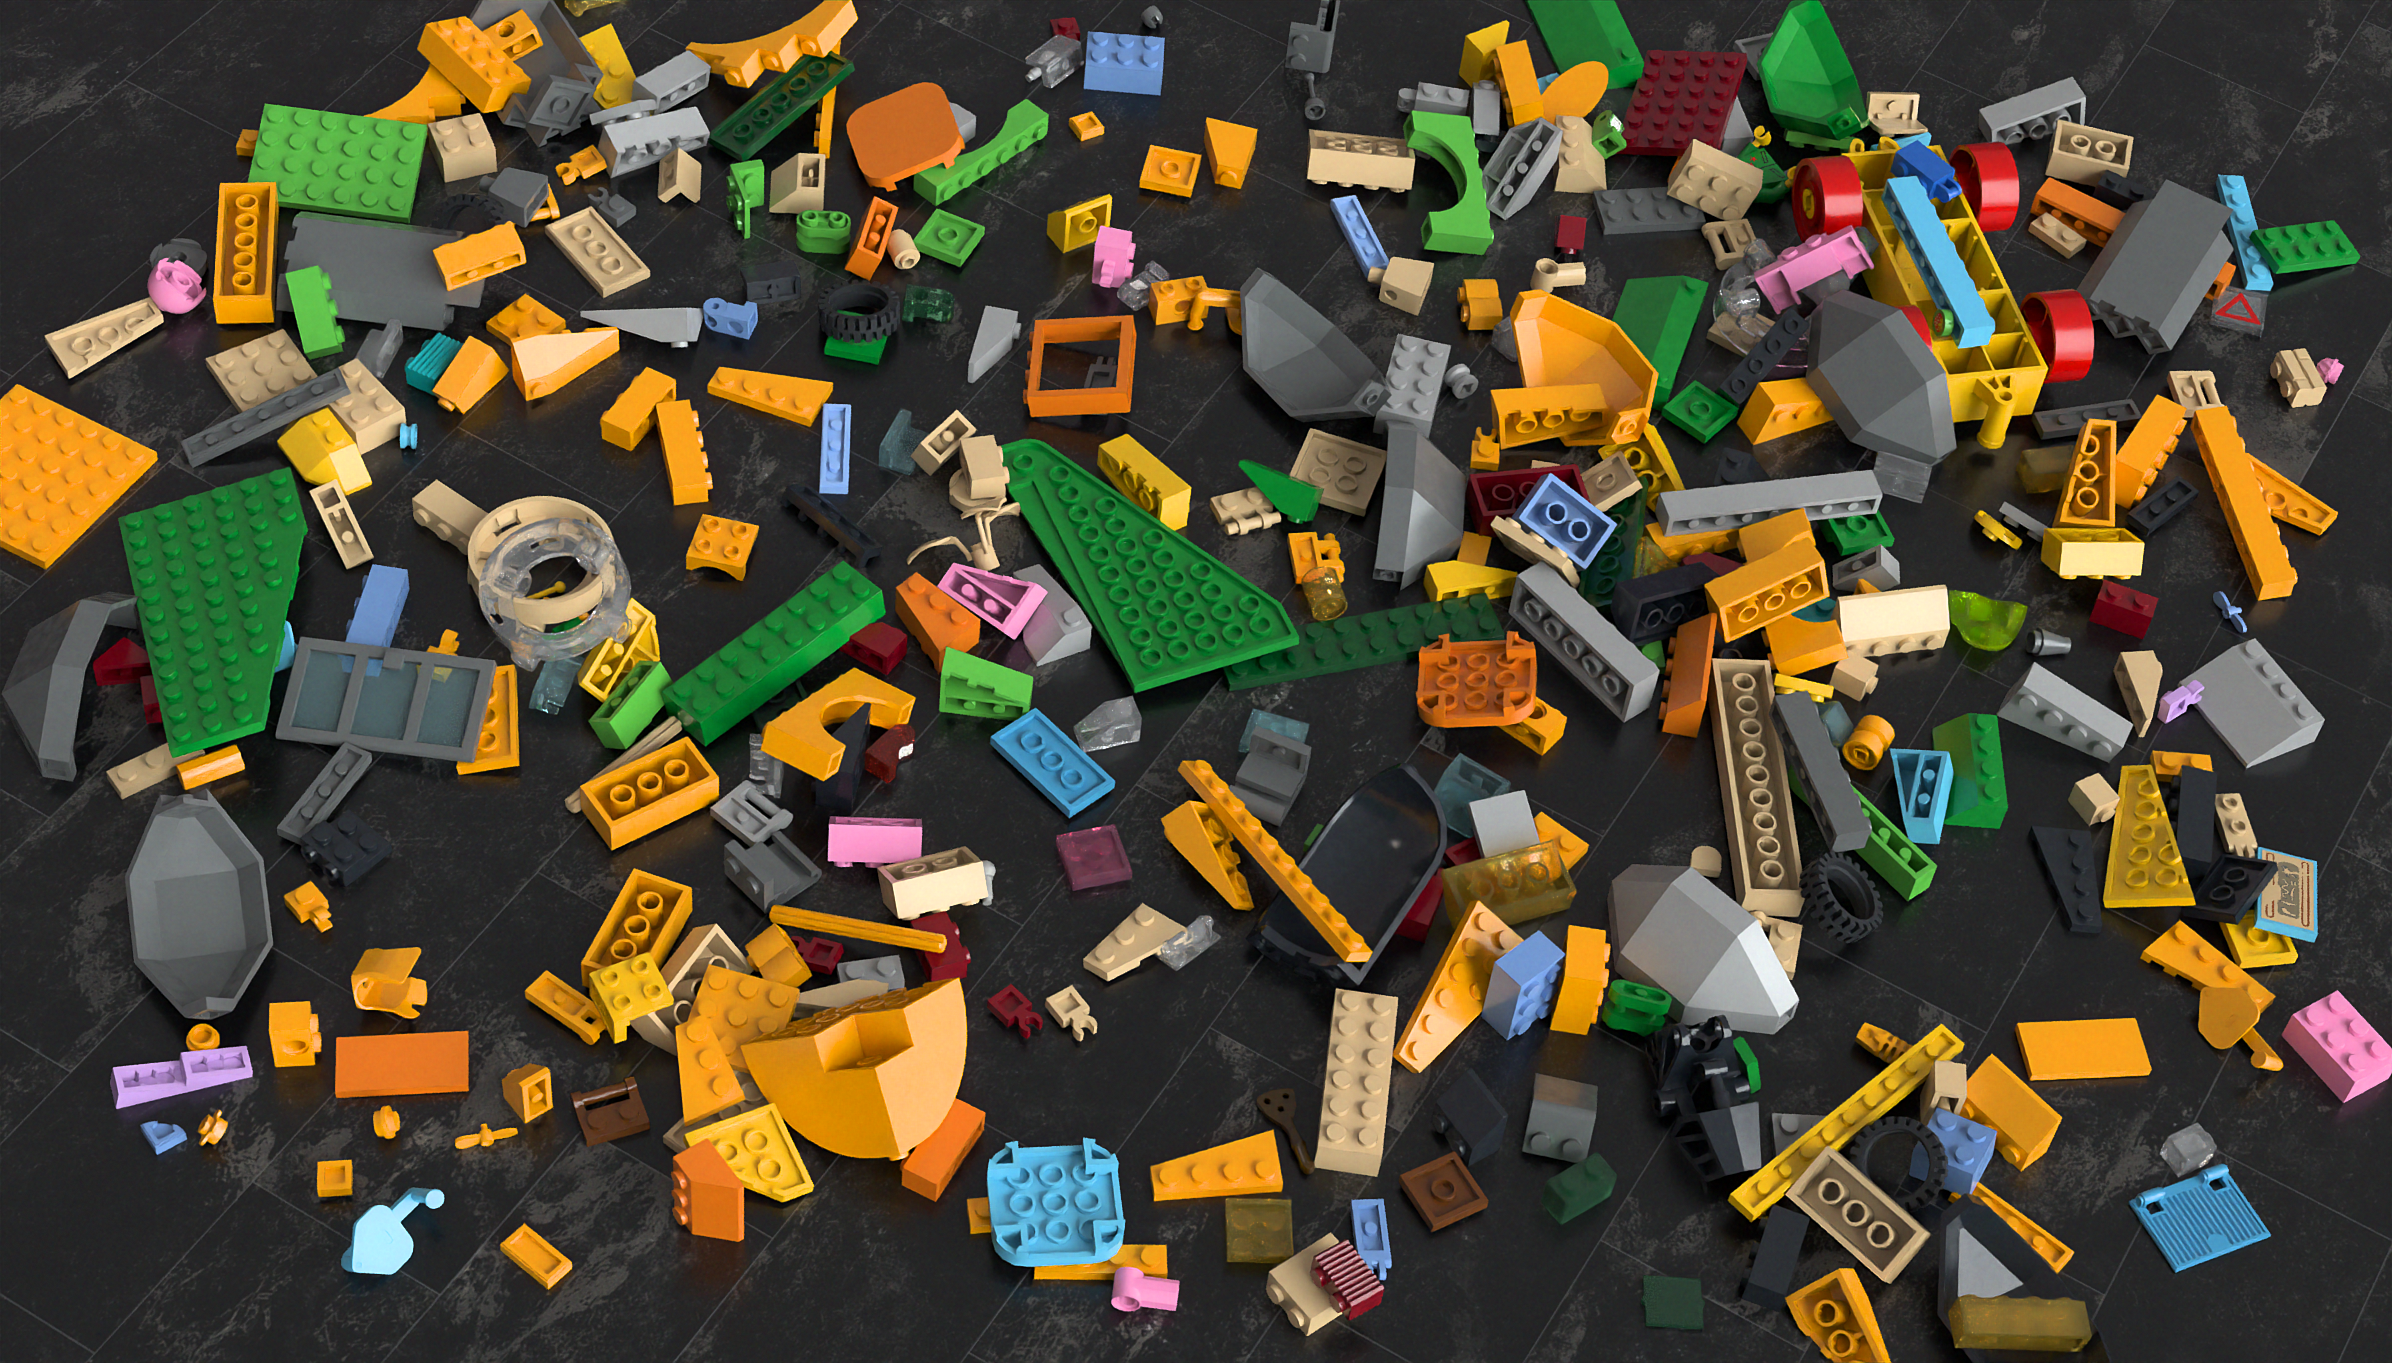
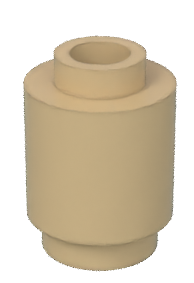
[886,229,920,269]

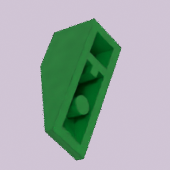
[1238,459,1324,524]

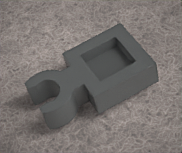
[588,187,636,228]

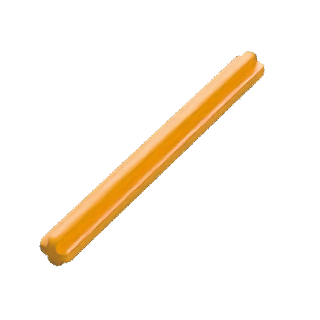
[769,905,947,953]

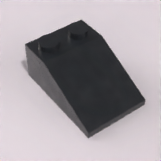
[811,703,871,811]

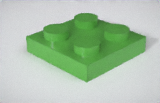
[913,209,985,267]

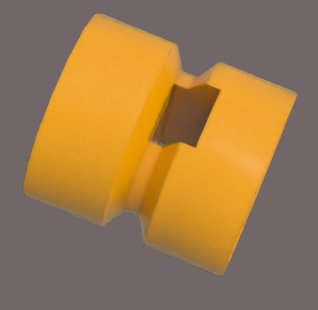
[1842,715,1895,770]

